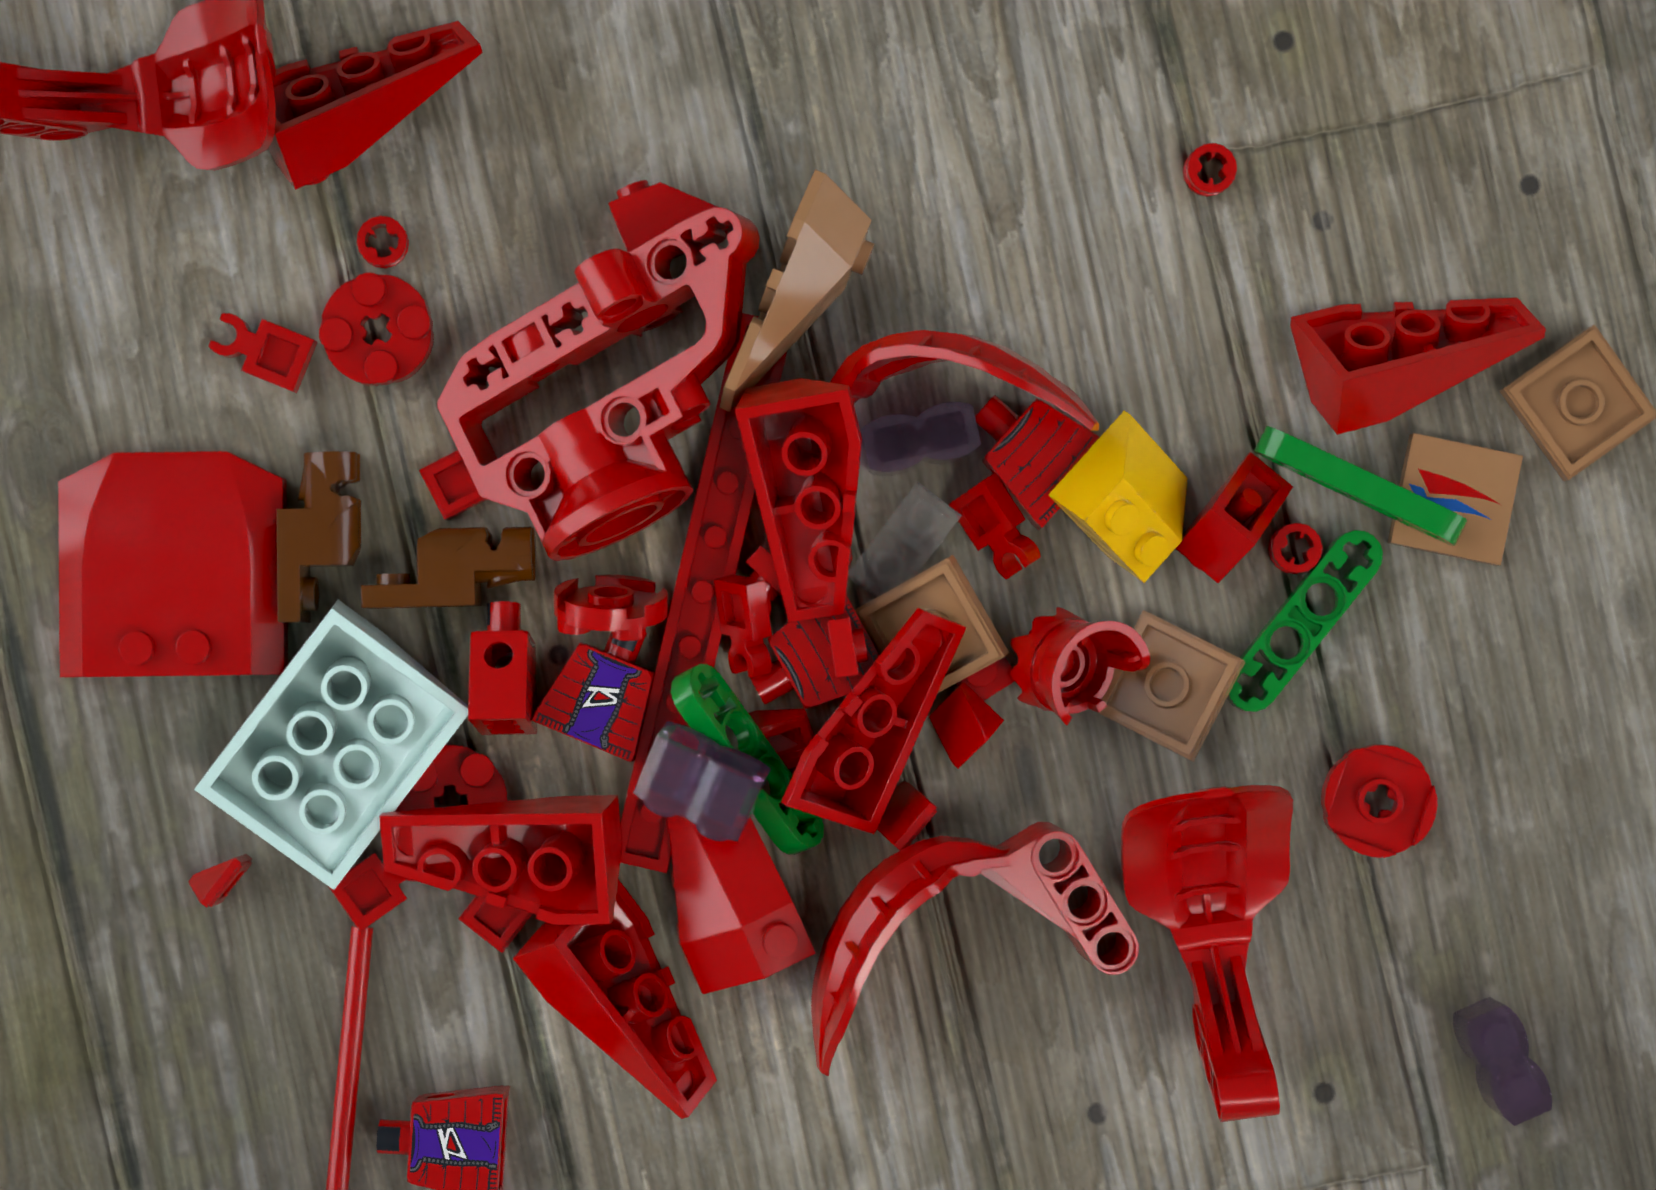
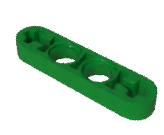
[1254,426,1467,546]
[1227,530,1383,712]
[671,664,824,855]

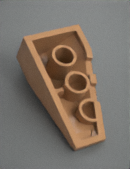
[720,169,875,412]

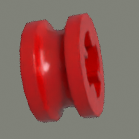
[1183,143,1237,197]
[356,216,409,269]
[1268,523,1323,574]

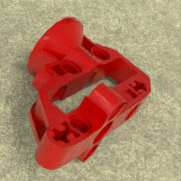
[437,207,760,561]

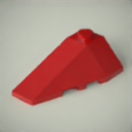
[661,746,816,994]

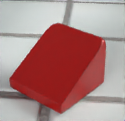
[929,682,1004,769]
[877,781,937,850]

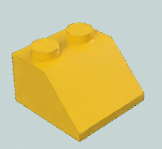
[1048,410,1188,583]

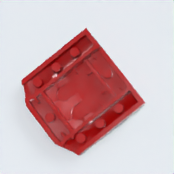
[58,451,288,677]

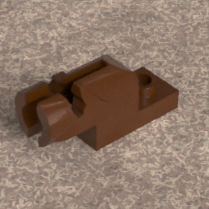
[277,451,362,623]
[361,526,536,609]

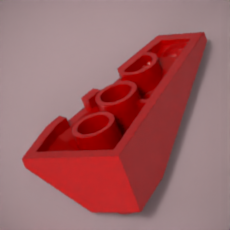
[268,21,483,190]
[1290,297,1546,435]
[735,378,862,623]
[781,608,967,834]
[379,795,622,925]
[513,879,717,1119]

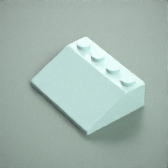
[194,599,468,890]

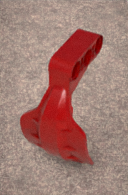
[0,0,276,171]
[830,330,1099,568]
[1121,785,1293,1122]
[811,822,1139,1076]

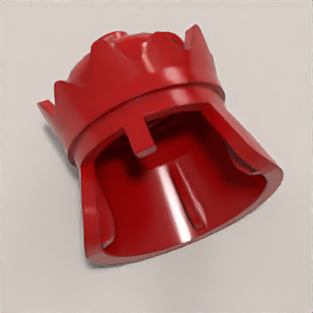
[1010,607,1150,726]

